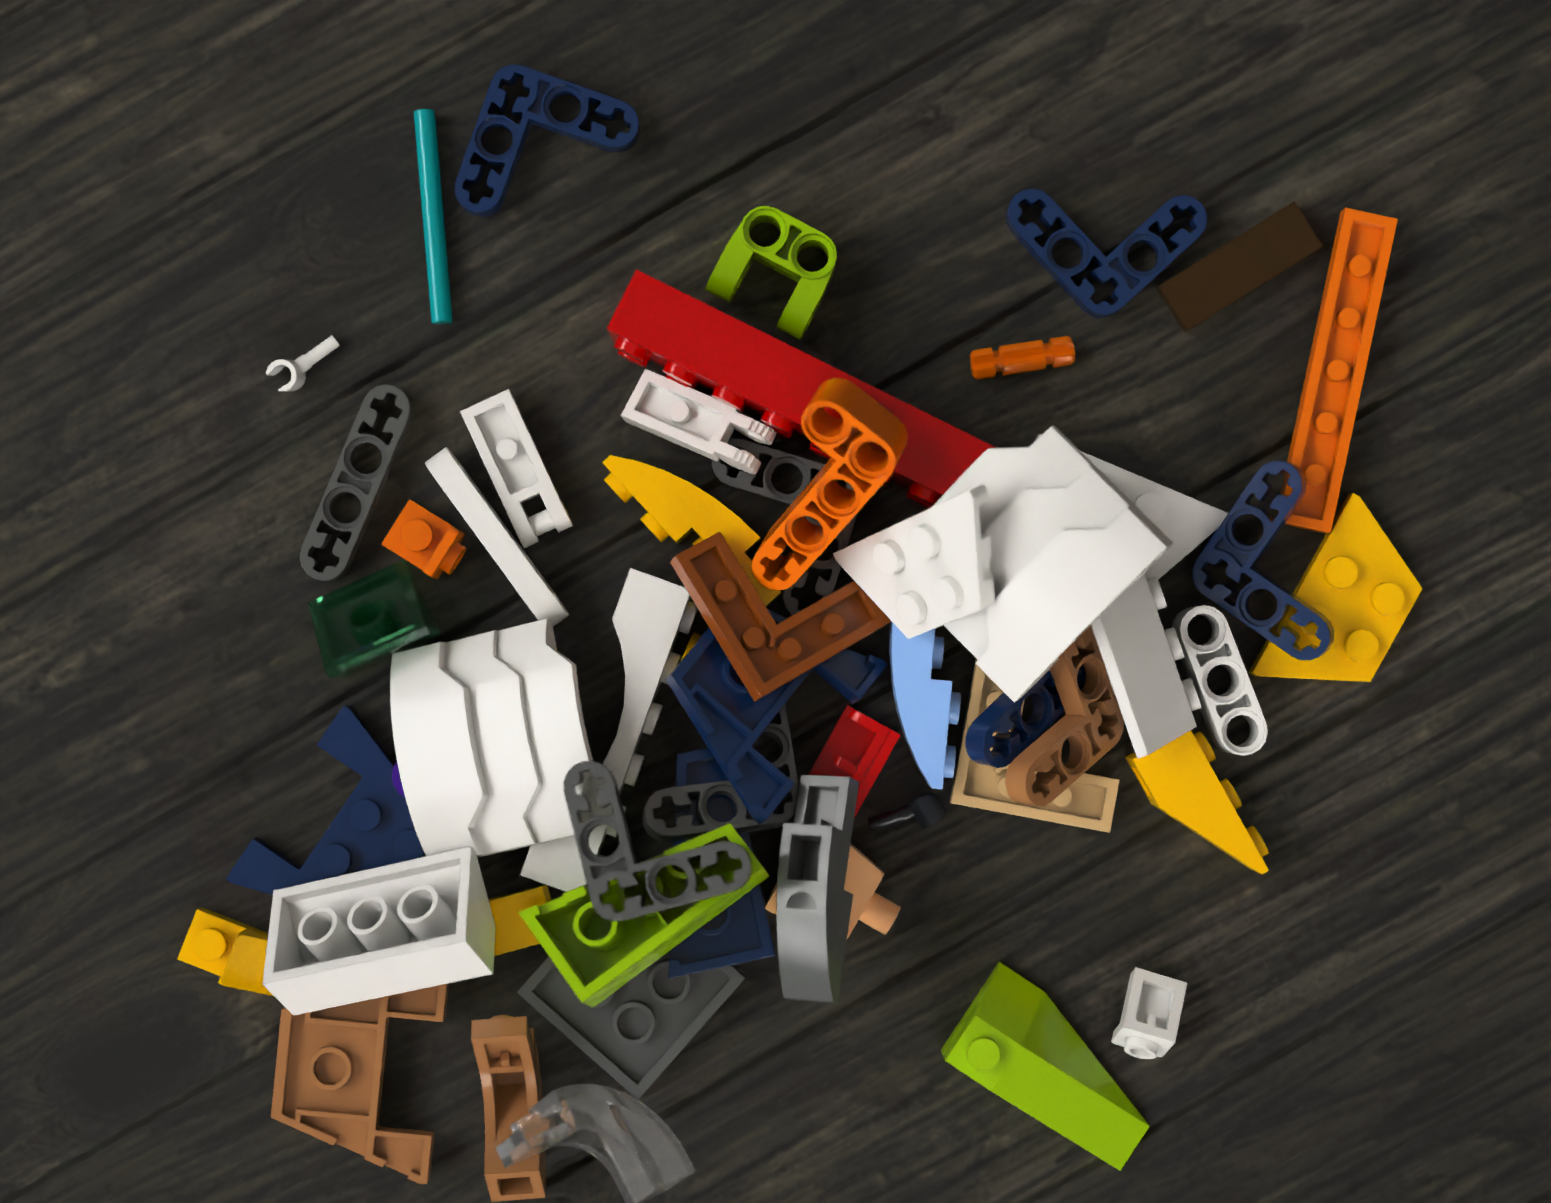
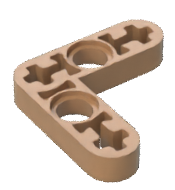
[1005,625,1124,806]

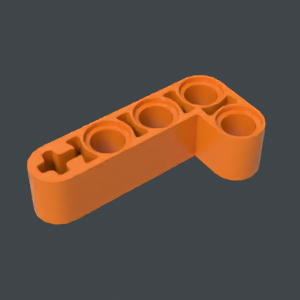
[752,378,908,591]

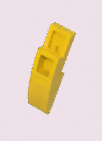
[602,455,781,607]

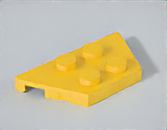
[1249,493,1423,682]

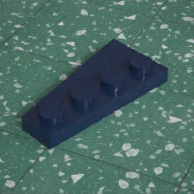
[668,748,775,979]

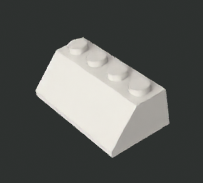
[1091,574,1202,759]
[262,847,496,1016]

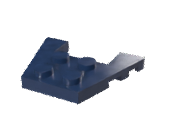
[666,610,887,825]
[226,705,426,895]

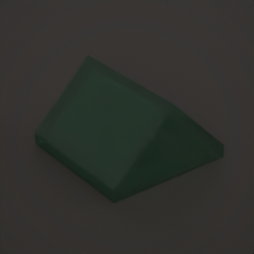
[308,559,440,679]

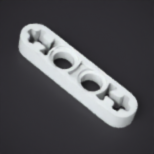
[425,447,569,627]

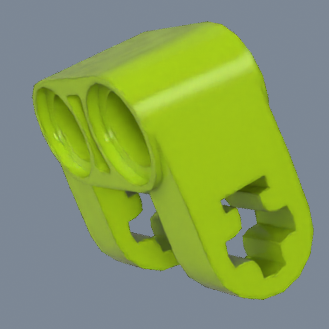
[705,206,837,340]

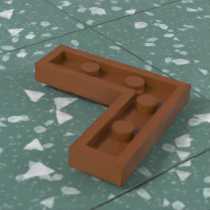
[670,531,891,702]

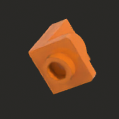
[381,499,467,579]

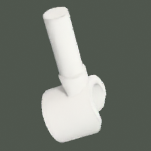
[266,335,340,392]

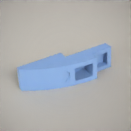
[889,621,961,789]

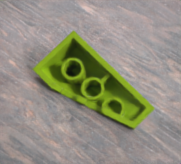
[941,961,1150,1171]

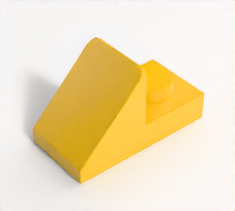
[177,907,273,996]

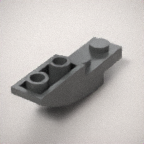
[776,775,859,1004]

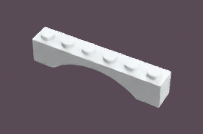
[520,568,698,892]

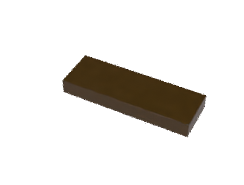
[1156,201,1323,333]

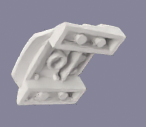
[933,425,1174,703]
[390,618,594,858]

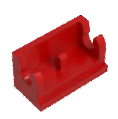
[808,705,901,818]

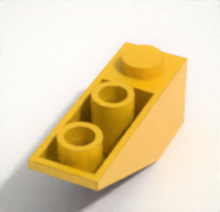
[1125,730,1269,874]

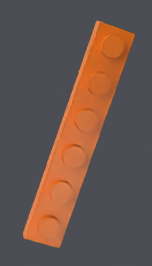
[1275,207,1398,534]

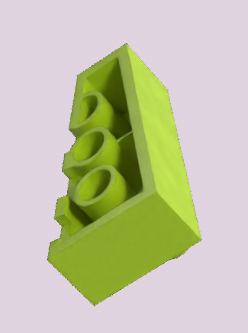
[518,823,769,1008]

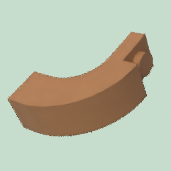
[471,1015,546,1202]

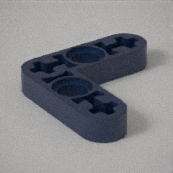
[454,64,640,217]
[1006,189,1207,319]
[1192,461,1334,660]
[965,664,1086,768]

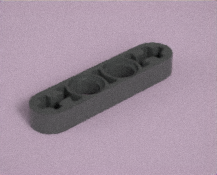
[299,384,414,582]

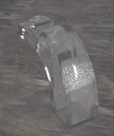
[495,1084,696,1203]

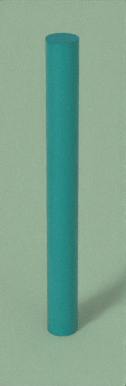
[413,109,453,324]

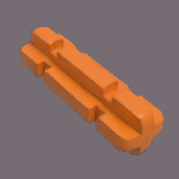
[969,336,1075,379]

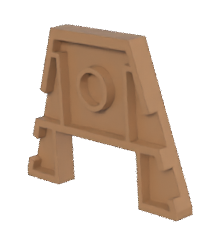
[271,983,449,1184]

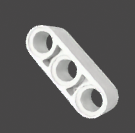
[1172,605,1268,756]

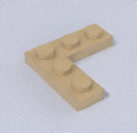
[949,658,1120,833]

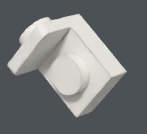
[1111,967,1187,1059]

